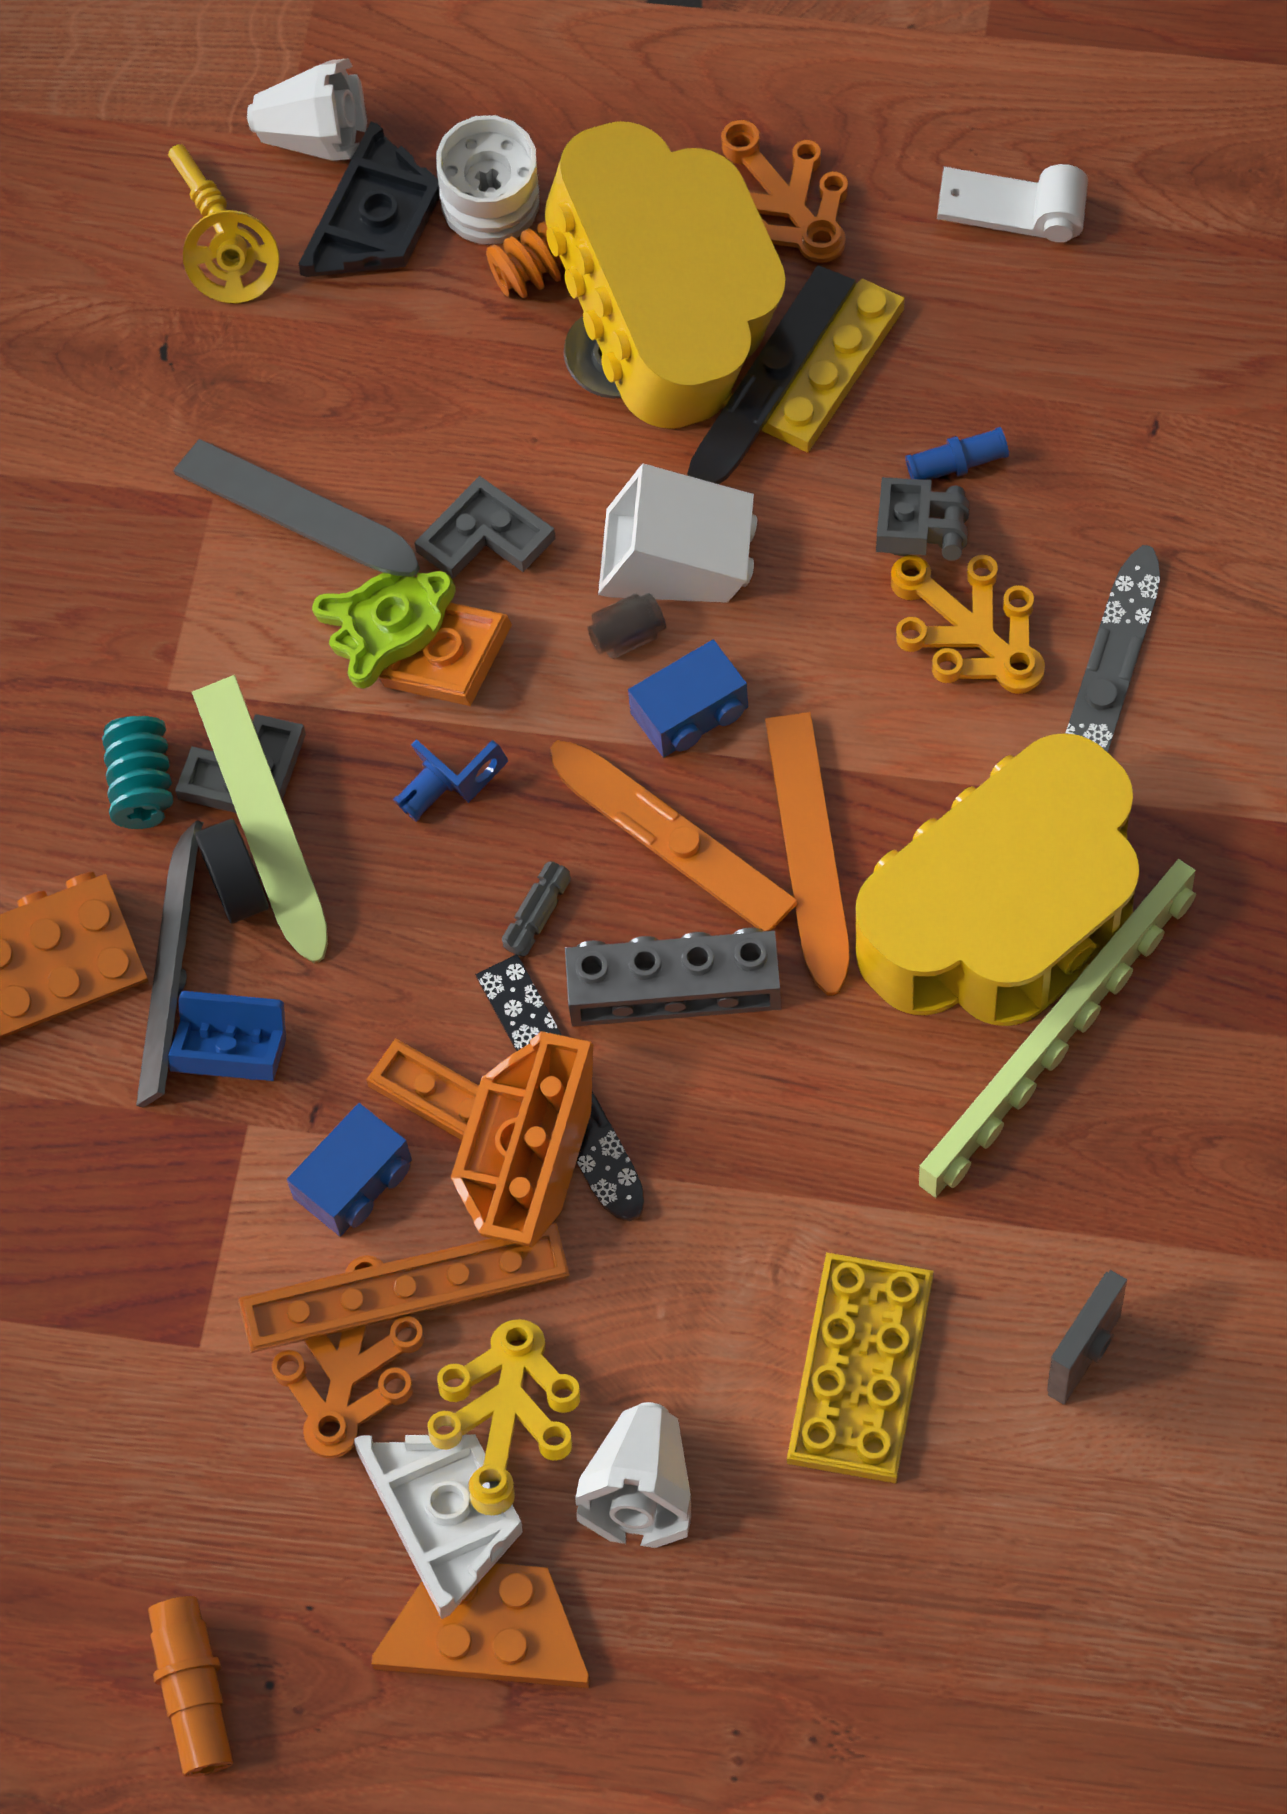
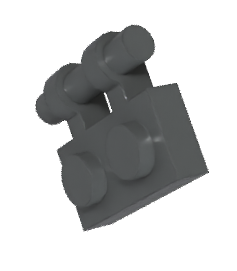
[876,477,970,561]

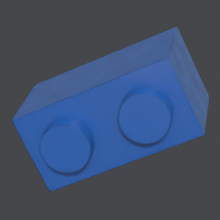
[628,639,748,758]
[286,1103,412,1237]

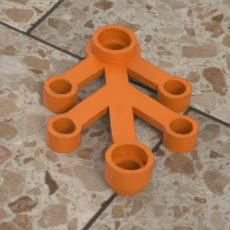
[721,120,848,263]
[272,1255,425,1459]

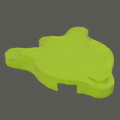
[312,571,456,689]

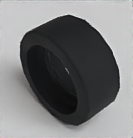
[195,819,269,924]

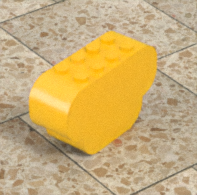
[545,121,785,428]
[856,734,1139,1026]

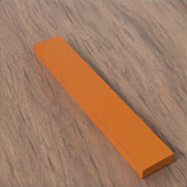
[238,1223,570,1353]

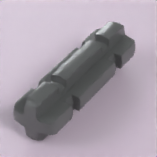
[502,861,571,957]

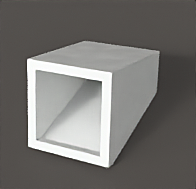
[598,463,757,603]

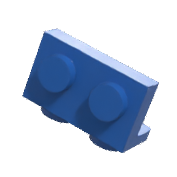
[168,991,286,1081]

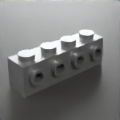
[565,928,781,1027]

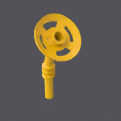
[168,144,279,303]

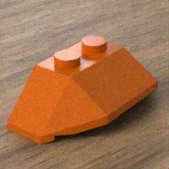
[451,1031,594,1247]

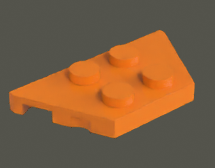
[371,1563,590,1688]

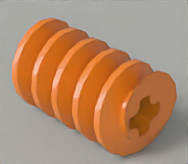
[486,221,563,298]

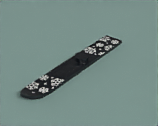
[475,954,644,1221]

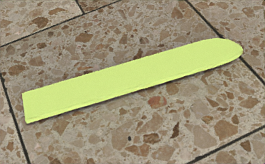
[192,675,328,963]

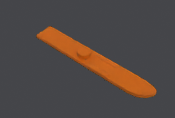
[765,712,849,996]
[550,740,798,931]

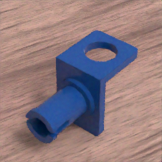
[393,739,508,822]

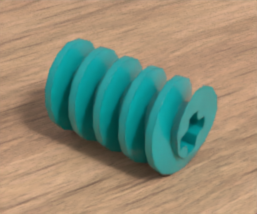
[102,716,174,829]

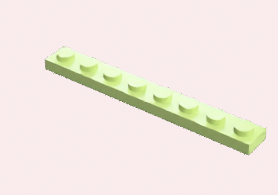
[919,859,1196,1198]

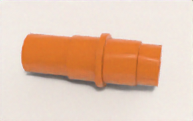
[148,1596,234,1777]

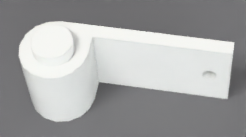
[937,164,1088,242]

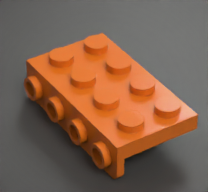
[0,872,148,1039]

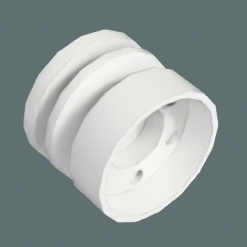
[436,115,539,244]

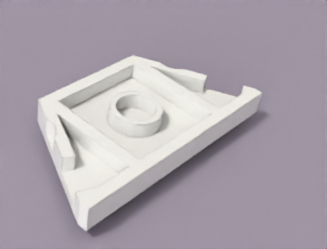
[354,1434,523,1619]

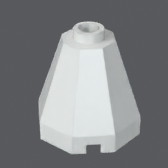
[247,58,367,161]
[576,1402,691,1548]

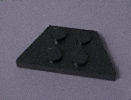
[298,122,440,277]

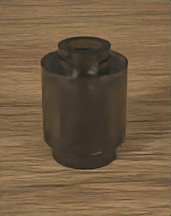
[587,593,666,659]

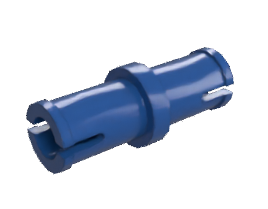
[905,427,1009,480]

